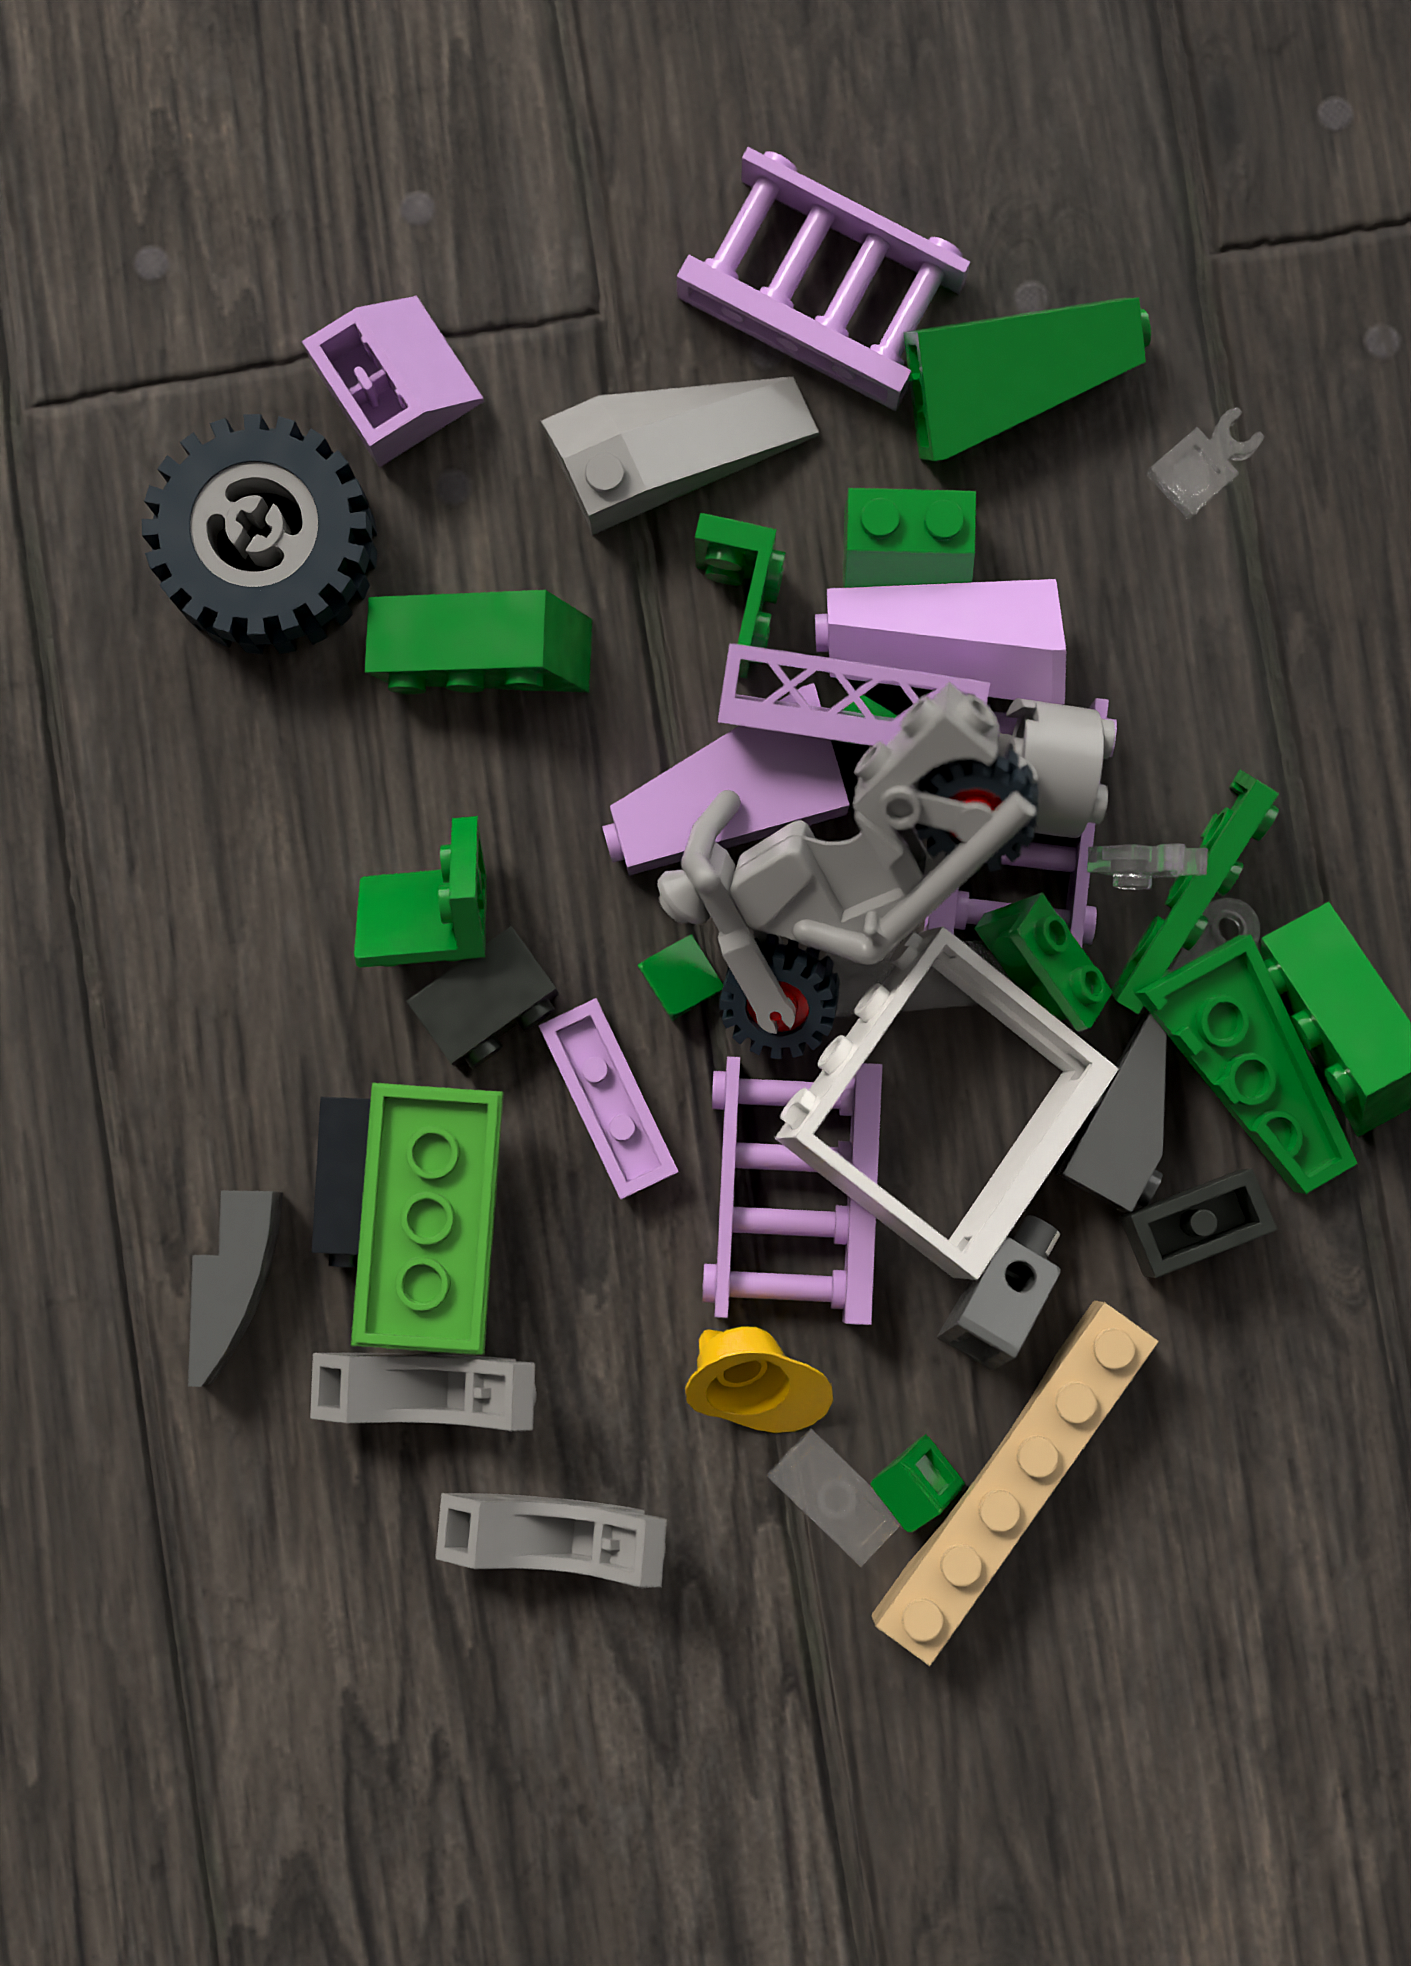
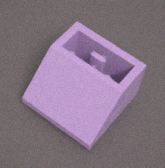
[302,296,484,467]

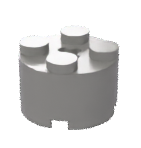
[998,698,1115,838]

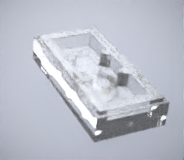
[767,1428,900,1567]

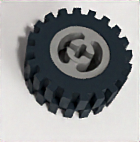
[142,414,378,655]

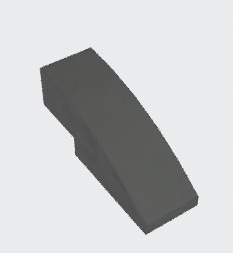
[188,1190,283,1387]

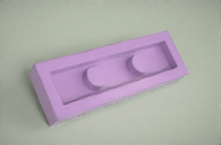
[538,998,679,1200]

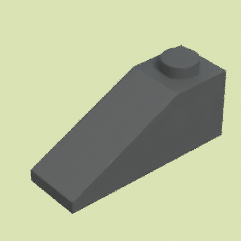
[1055,1009,1167,1212]

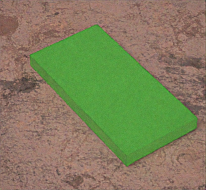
[351,1083,504,1355]

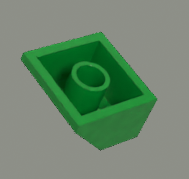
[843,488,976,588]

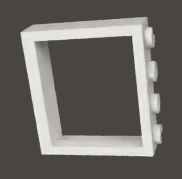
[775,926,1119,1280]

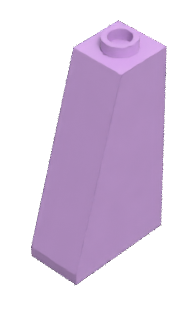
[815,579,1066,704]
[602,683,849,875]

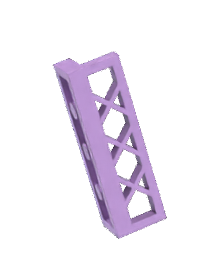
[718,643,990,746]

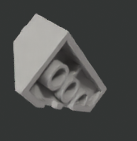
[541,377,819,535]

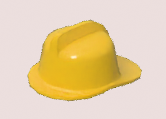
[685,1327,833,1433]

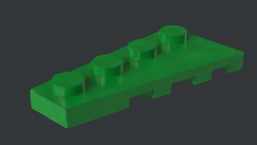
[1111,769,1279,1014]
[1134,934,1358,1194]

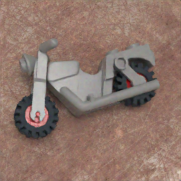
[658,682,1039,1059]

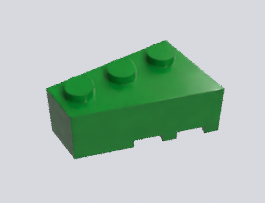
[365,590,592,694]
[1260,902,1411,1137]

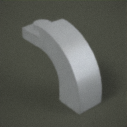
[310,1353,536,1431]
[435,1493,667,1587]

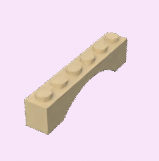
[871,1300,1158,1666]

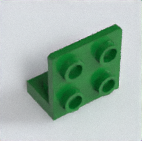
[695,513,786,679]
[354,816,487,968]

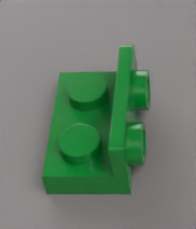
[974,893,1113,1031]

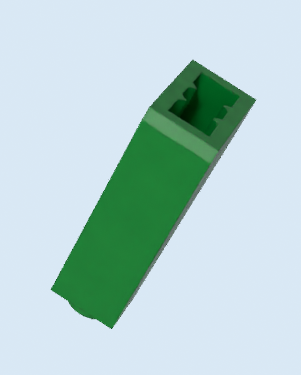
[903,297,1151,461]

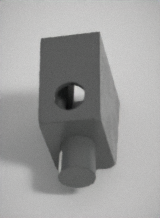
[937,1215,1061,1370]

